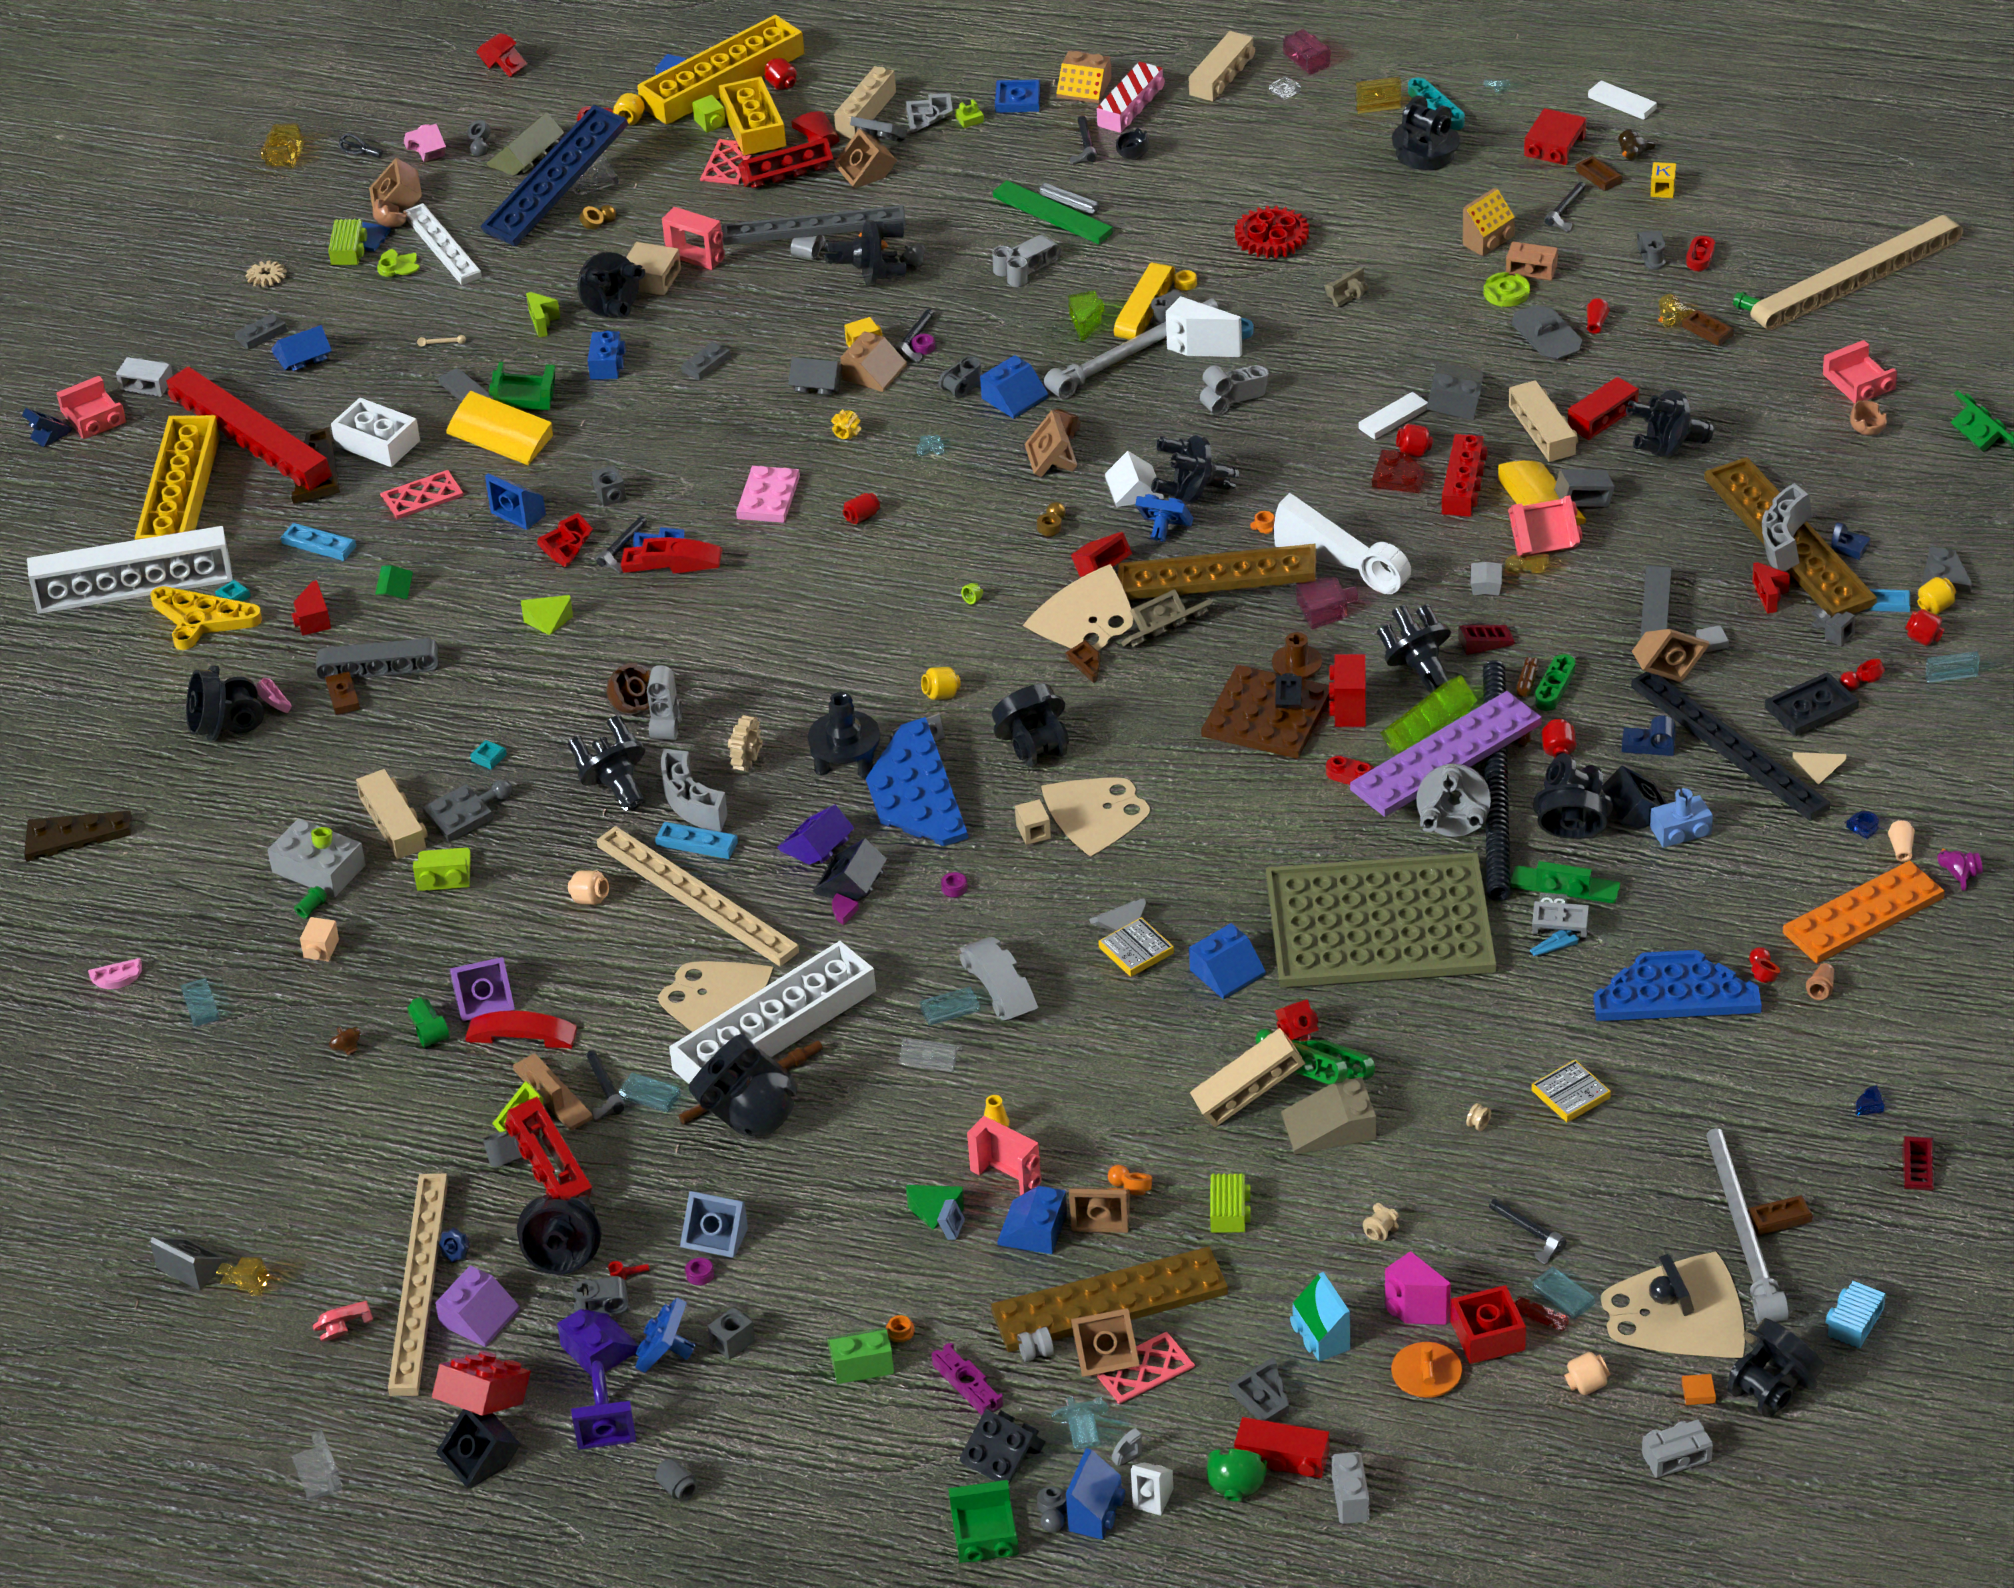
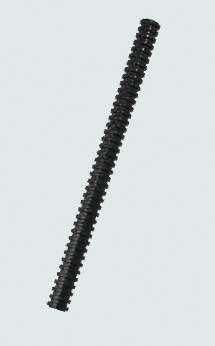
[1483,660,1511,901]

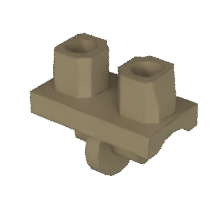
[1325,267,1369,307]

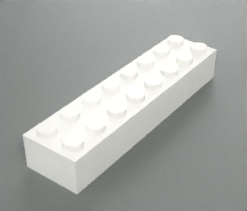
[27,526,233,614]
[669,941,876,1084]

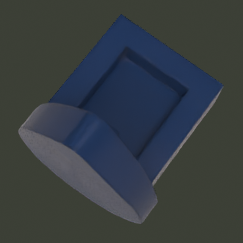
[1831,522,1870,560]

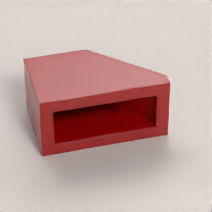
[1071,532,1132,577]
[291,580,331,636]

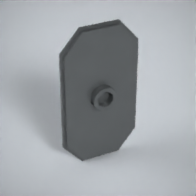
[1511,305,1582,359]

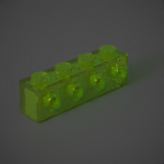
[1380,675,1478,756]

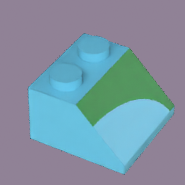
[1290,1272,1350,1362]

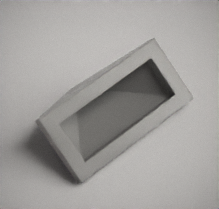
[1089,898,1146,932]

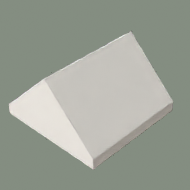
[1105,451,1164,507]

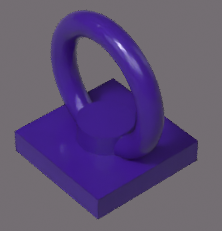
[571,1360,637,1450]

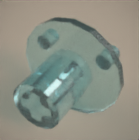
[1051,1397,1109,1449]

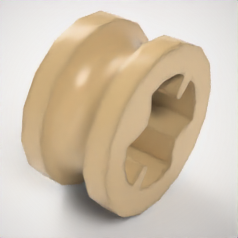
[1466,1103,1491,1131]

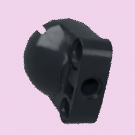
[689,1034,797,1138]

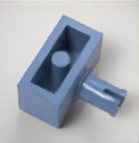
[1650,788,1713,848]

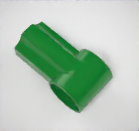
[407,997,450,1048]

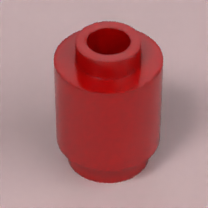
[843,493,880,524]

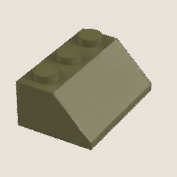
[486,112,564,175]

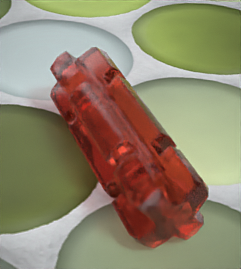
[1515,1296,1569,1331]

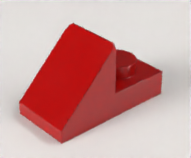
[1752,562,1790,614]

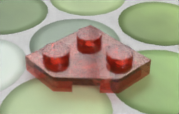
[1372,450,1425,494]

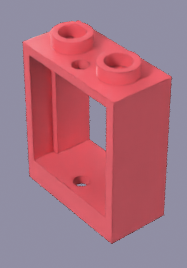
[662,207,725,270]

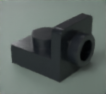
[1275,673,1302,709]

